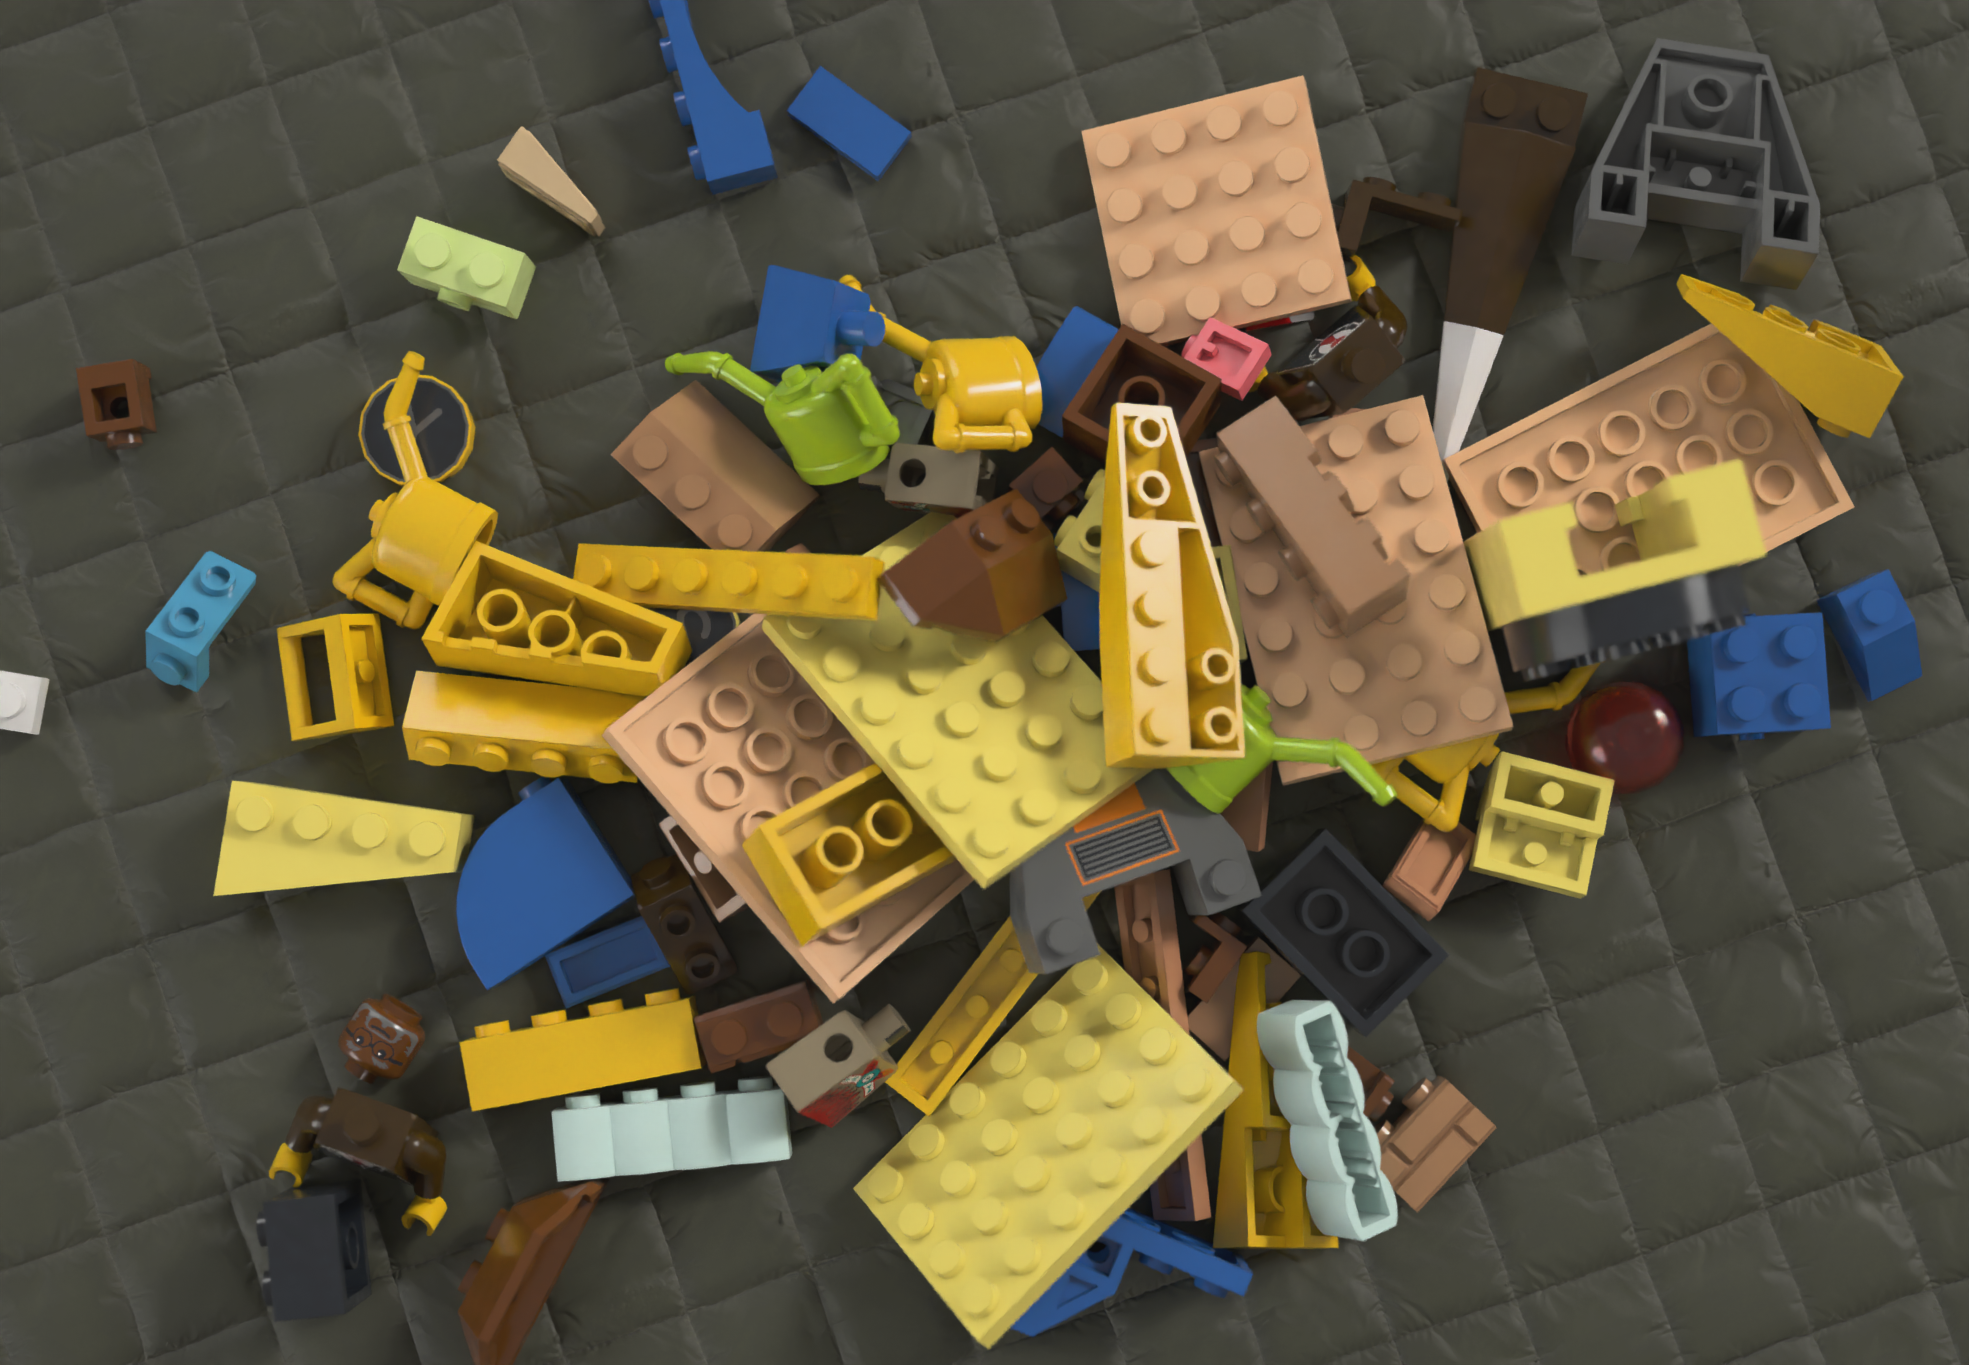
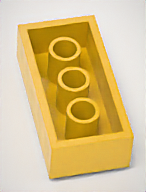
[742,763,957,947]

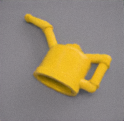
[839,275,1042,453]
[332,351,498,629]
[1371,661,1605,832]

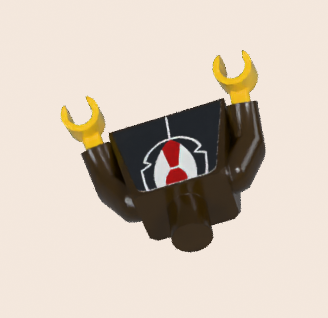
[1248,255,1408,421]
[269,1087,447,1236]

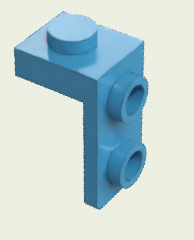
[145,551,256,693]

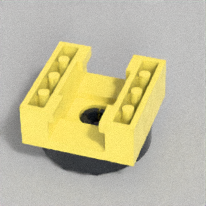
[1463,459,1767,681]

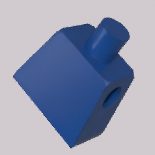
[750,265,885,382]

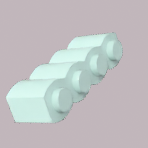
[1257,1000,1397,1241]
[551,1076,792,1181]

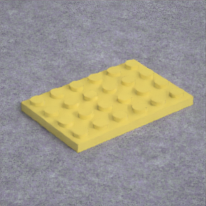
[761,512,1154,889]
[853,944,1244,1349]

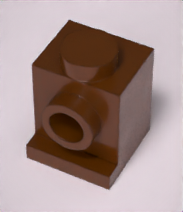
[76,359,157,450]
[1008,447,1086,532]

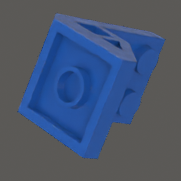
[1010,1207,1253,1337]

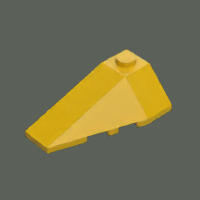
[1676,274,1904,439]

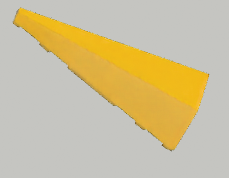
[1213,952,1339,1249]

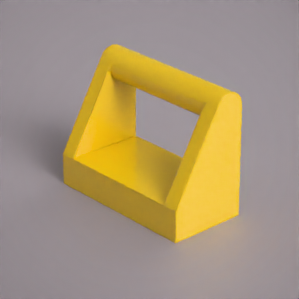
[277,614,394,741]

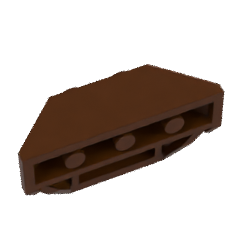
[877,489,1067,642]
[458,1177,610,1365]

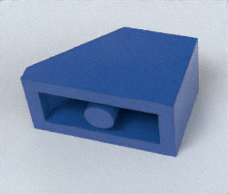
[1816,569,1922,702]

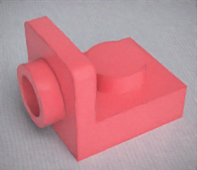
[1181,317,1272,401]

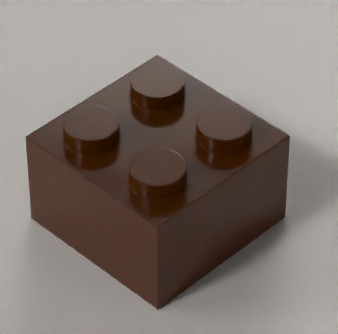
[1061,324,1222,465]

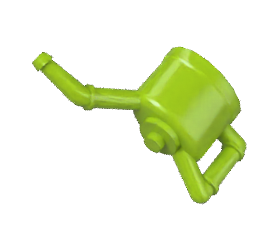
[665,351,900,485]
[1167,684,1397,814]

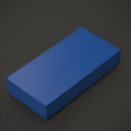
[787,66,912,181]
[545,916,670,1008]

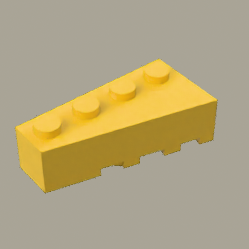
[421,541,692,697]

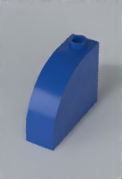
[456,776,635,990]

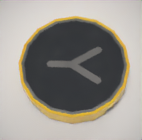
[358,375,475,487]

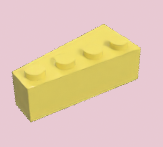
[213,781,475,896]

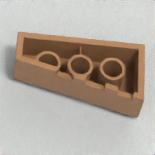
[1214,396,1410,638]

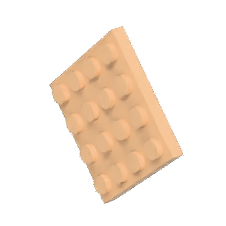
[1081,75,1352,346]

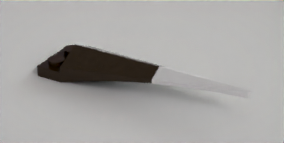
[1433,67,1588,481]

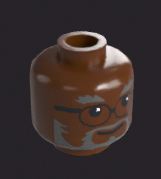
[338,994,425,1084]

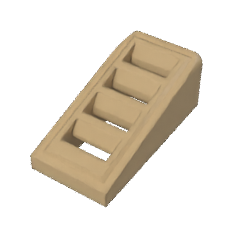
[497,126,605,237]

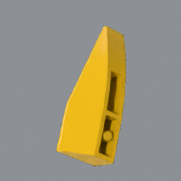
[1100,403,1245,769]

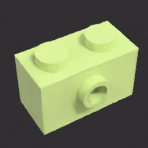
[397,216,536,320]

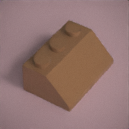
[610,380,820,552]

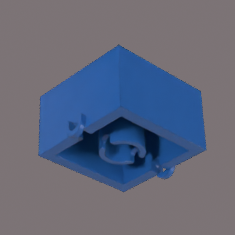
[1687,612,1831,740]

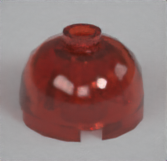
[1565,681,1684,794]

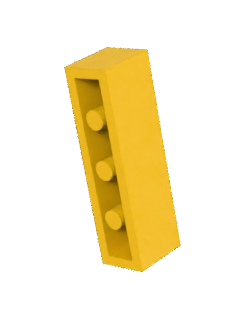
[402,671,646,783]
[460,988,707,1111]

